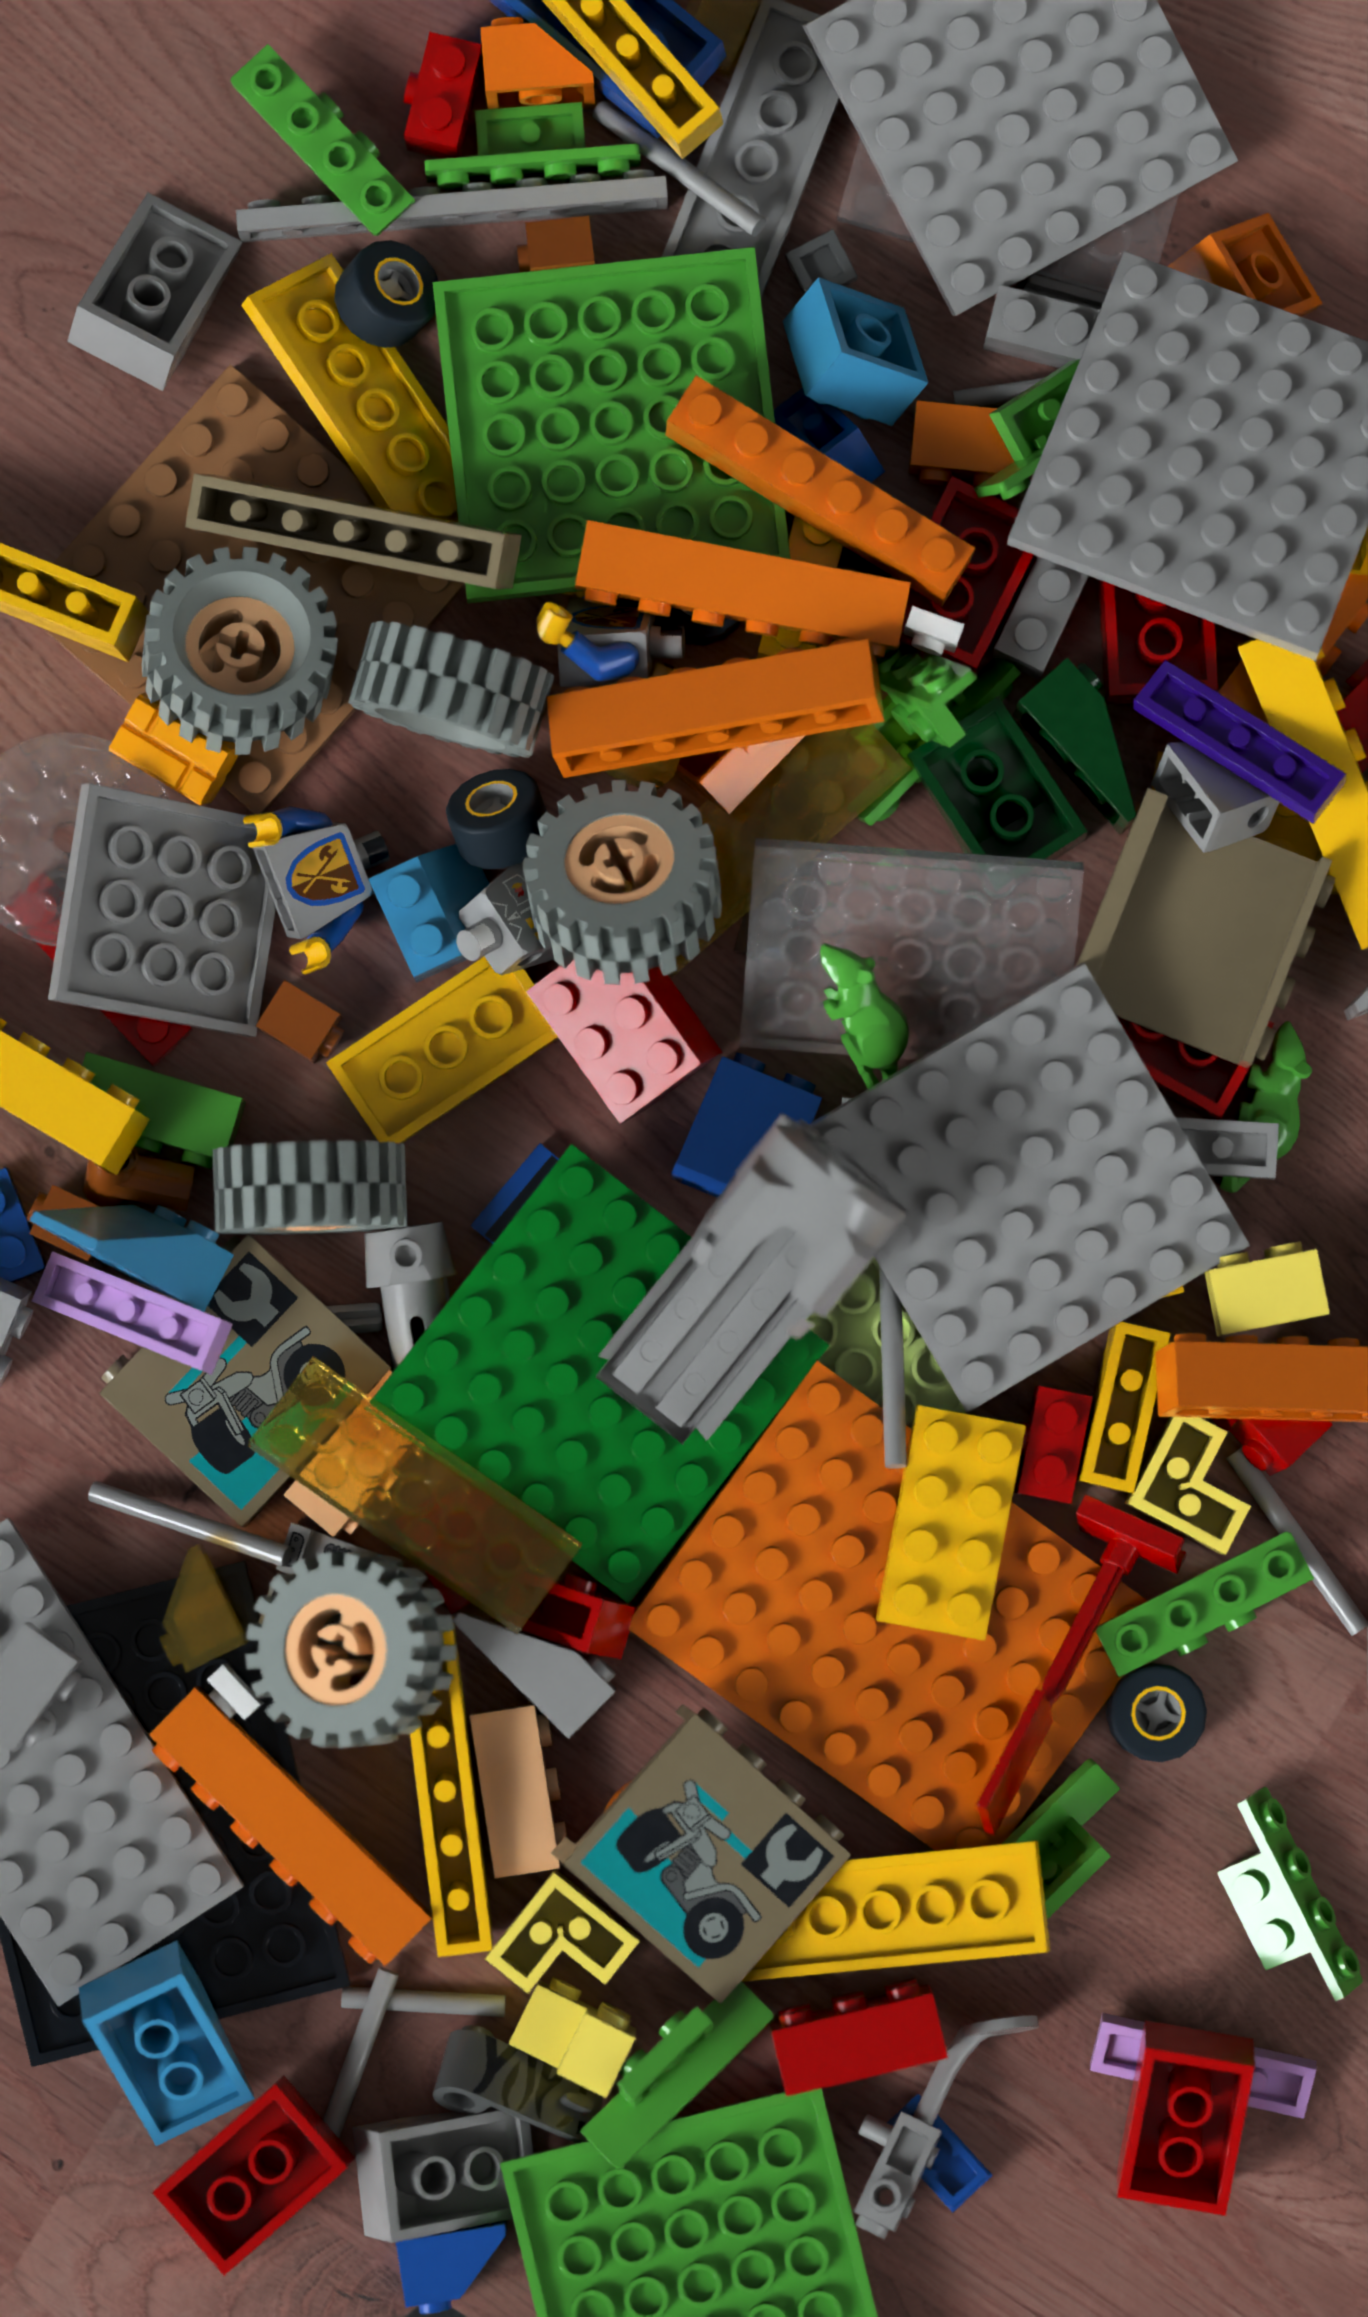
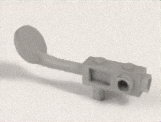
[854,2016,1039,2239]

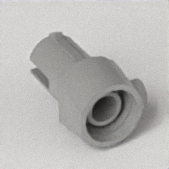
[364,1222,457,1371]

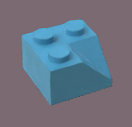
[782,277,929,426]

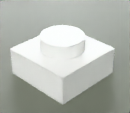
[904,606,964,656]
[207,1663,264,1720]

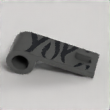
[432,2025,604,2143]

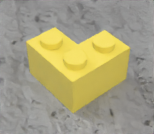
[1204,1242,1330,1336]
[1124,1417,1251,1555]
[485,1869,640,1993]
[508,1977,636,2098]

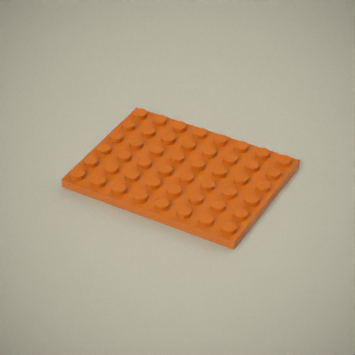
[629,1361,1148,1851]

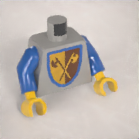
[536,591,685,687]
[243,806,390,975]

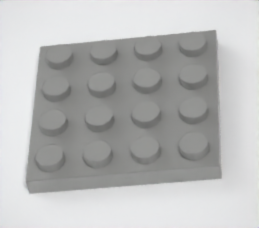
[48,783,276,1037]

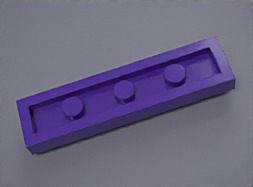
[1134,660,1346,824]

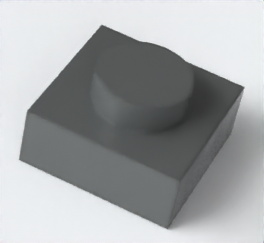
[785,229,858,294]

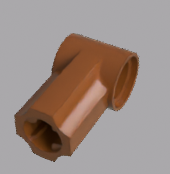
[83,1147,195,1211]

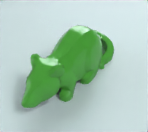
[820,943,910,1089]
[1219,1021,1312,1193]

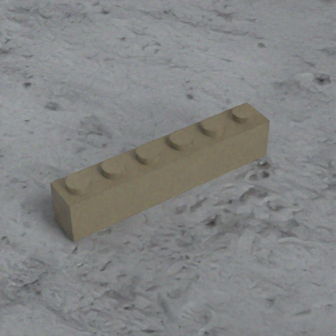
[185,473,522,589]

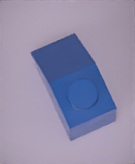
[774,388,885,483]
[396,2220,508,2314]

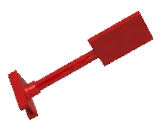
[976,1494,1187,1836]

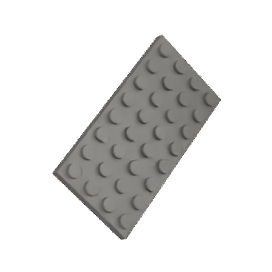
[0,1518,245,2007]

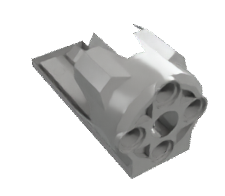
[596,1114,908,1444]

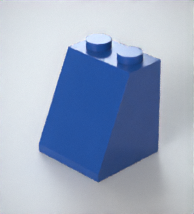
[672,1052,822,1198]

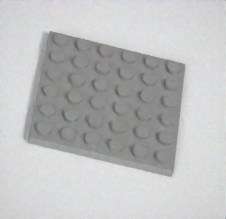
[802,0,1238,316]
[1007,251,1368,661]
[809,962,1250,1413]

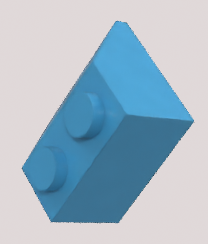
[369,844,489,983]

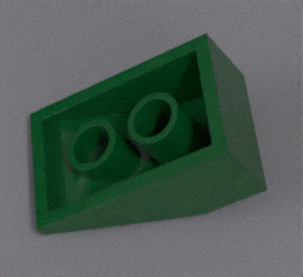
[1013,657,1136,835]
[907,696,1088,899]

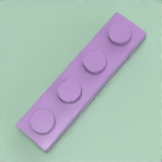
[32,1251,233,1375]
[1090,2013,1317,2119]

